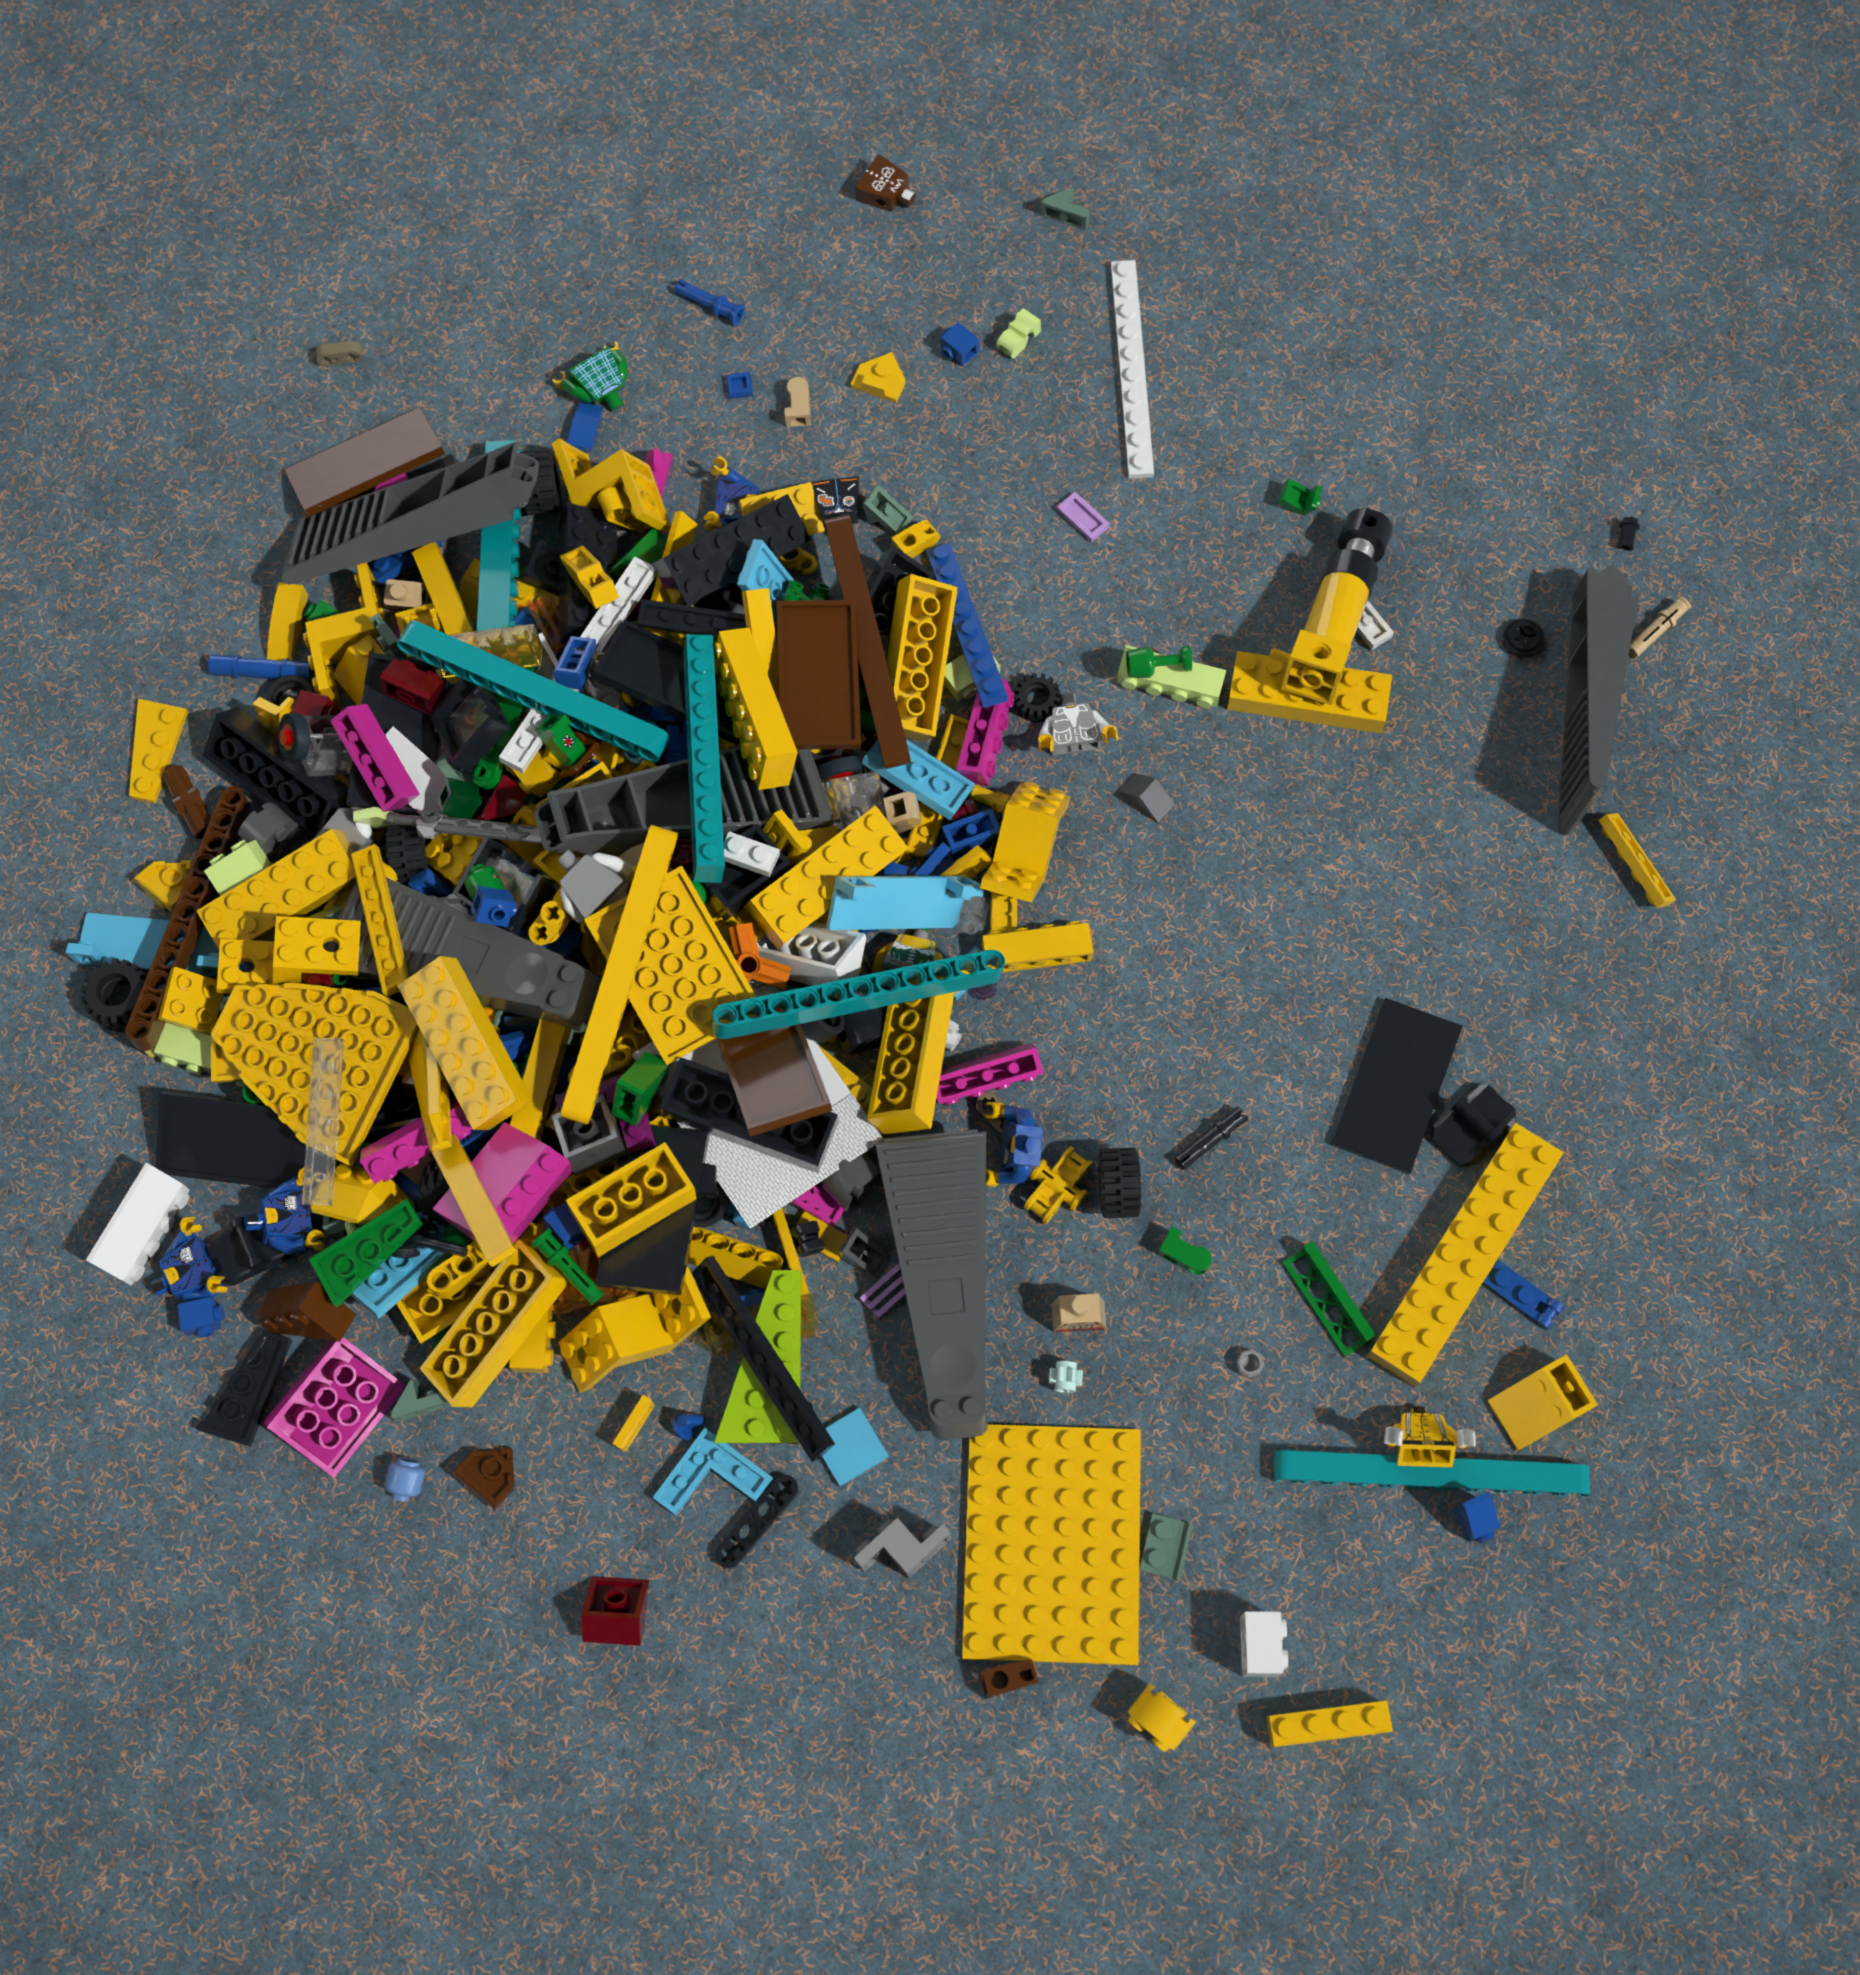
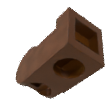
[979,1659,1039,1700]

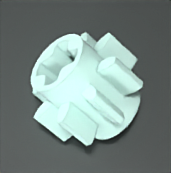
[1049,1361,1083,1393]

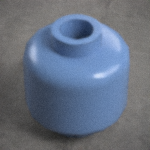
[384,1457,425,1502]

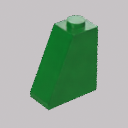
[611,528,668,597]
[611,1051,670,1126]

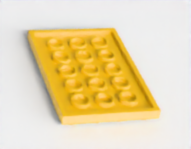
[584,865,756,1065]

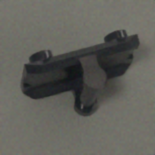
[1430,1084,1516,1168]
[208,1216,295,1286]

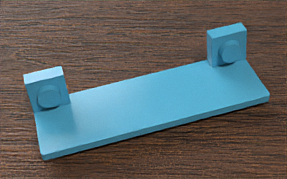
[826,876,984,930]
[66,913,219,977]

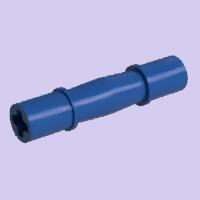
[208,654,315,683]

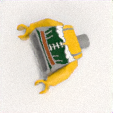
[872,929,943,988]

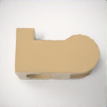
[785,377,811,427]

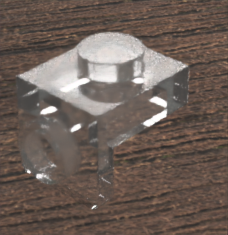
[957,897,991,937]

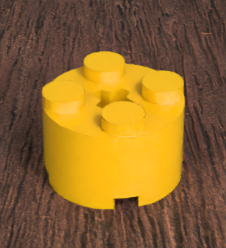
[1127,1683,1196,1752]

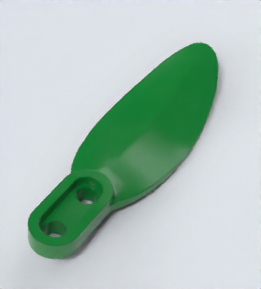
[472,648,537,790]

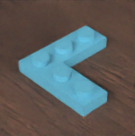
[653,1428,773,1516]

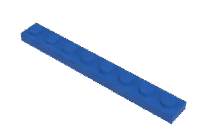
[926,543,1008,708]

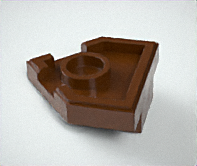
[452,1448,515,1510]

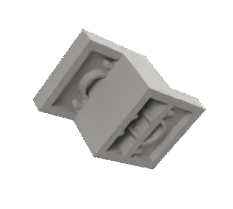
[854,1518,951,1578]

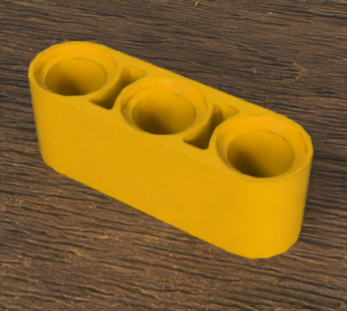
[597,487,651,533]

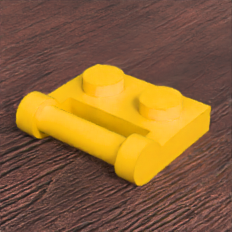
[763,809,812,870]

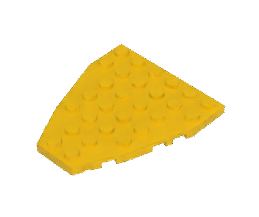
[211,983,419,1166]

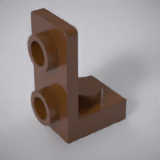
[559,726,603,779]

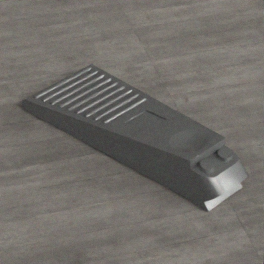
[281,442,539,585]
[1557,564,1639,835]
[535,745,833,858]
[324,877,602,1031]
[875,1129,988,1440]

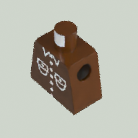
[855,154,916,212]

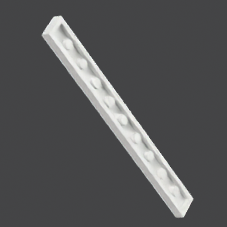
[1111,260,1154,478]
[499,557,657,774]

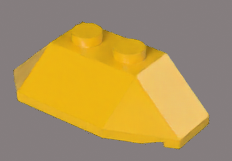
[308,1163,415,1224]

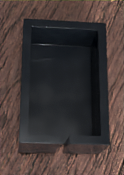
[691,824,791,921]

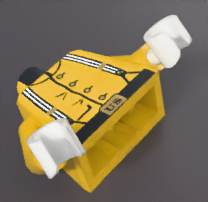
[1384,1406,1476,1467]

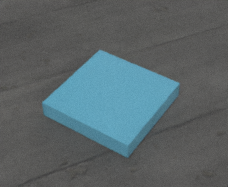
[822,1408,889,1487]

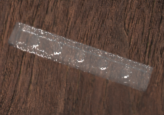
[302,1038,344,1206]

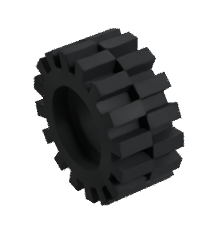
[1014,673,1061,723]

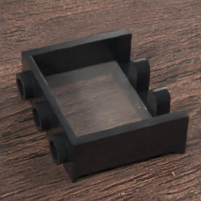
[429,678,511,773]
[453,837,556,937]

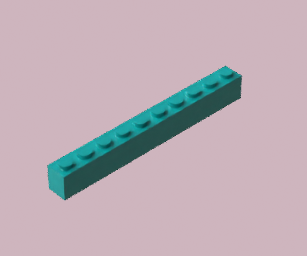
[477,440,522,649]
[683,634,725,883]

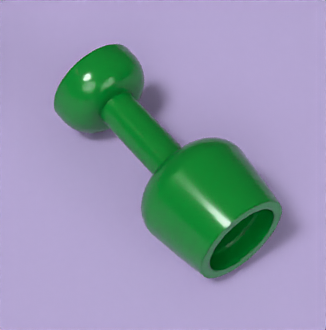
[1126,645,1192,678]

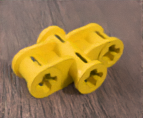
[529,886,574,946]
[1023,1146,1094,1224]

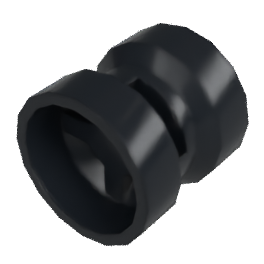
[791,1221,826,1257]

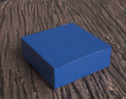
[726,372,753,399]

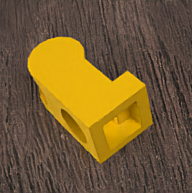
[890,520,941,558]

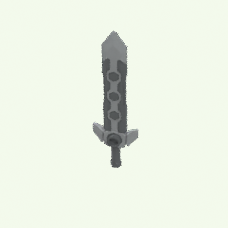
[387,810,542,844]

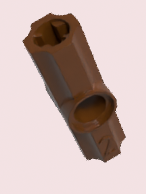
[162,765,211,840]

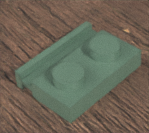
[369,613,407,658]
[1139,1513,1193,1582]

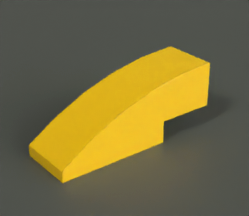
[560,545,619,609]
[267,582,308,661]

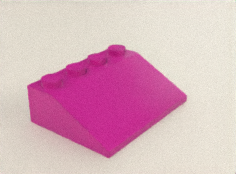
[433,1122,572,1244]
[263,1337,406,1477]

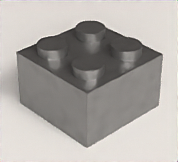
[551,1094,628,1176]

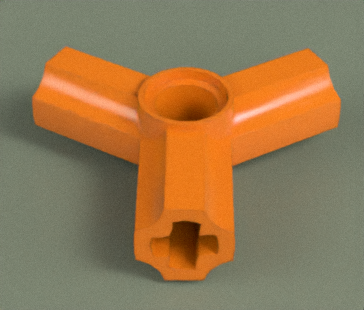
[729,923,792,990]

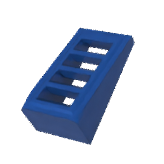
[554,636,596,690]

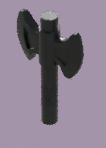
[391,1219,468,1258]

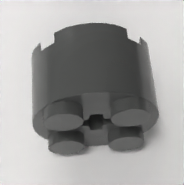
[238,803,303,862]
[821,1152,883,1212]

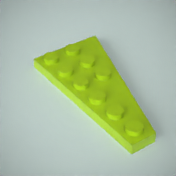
[714,1270,801,1443]

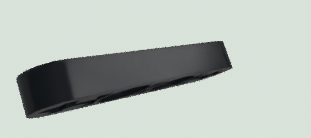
[715,1475,799,1569]

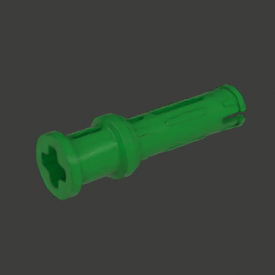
[531,1228,605,1306]

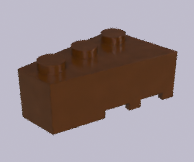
[254,1281,357,1342]

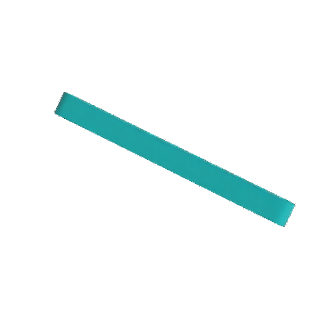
[396,620,670,762]
[712,950,1005,1039]
[1274,1450,1590,1497]

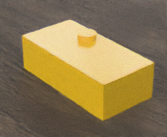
[566,1142,697,1257]

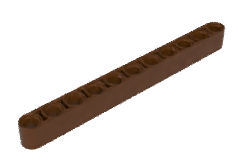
[824,514,911,770]
[126,786,250,1051]

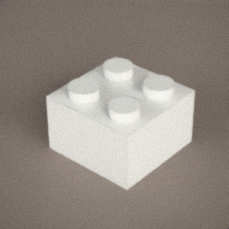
[1240,1612,1288,1677]

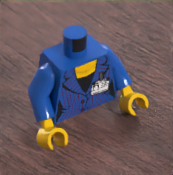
[703,457,760,531]
[985,1102,1043,1187]
[244,1167,325,1255]
[151,1216,228,1302]

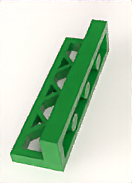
[1282,1240,1376,1358]

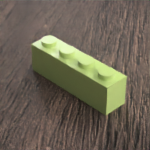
[1117,645,1226,708]
[154,1023,246,1088]

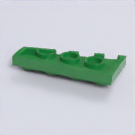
[309,1199,423,1308]

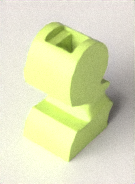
[996,308,1041,359]

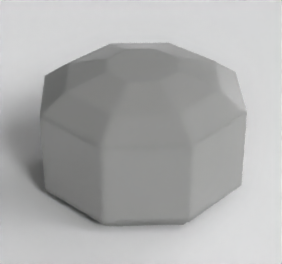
[1235,1349,1265,1379]

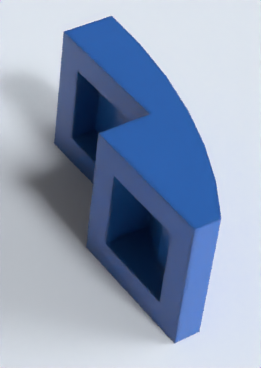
[567,403,604,452]

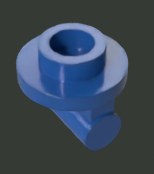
[671,1413,705,1440]

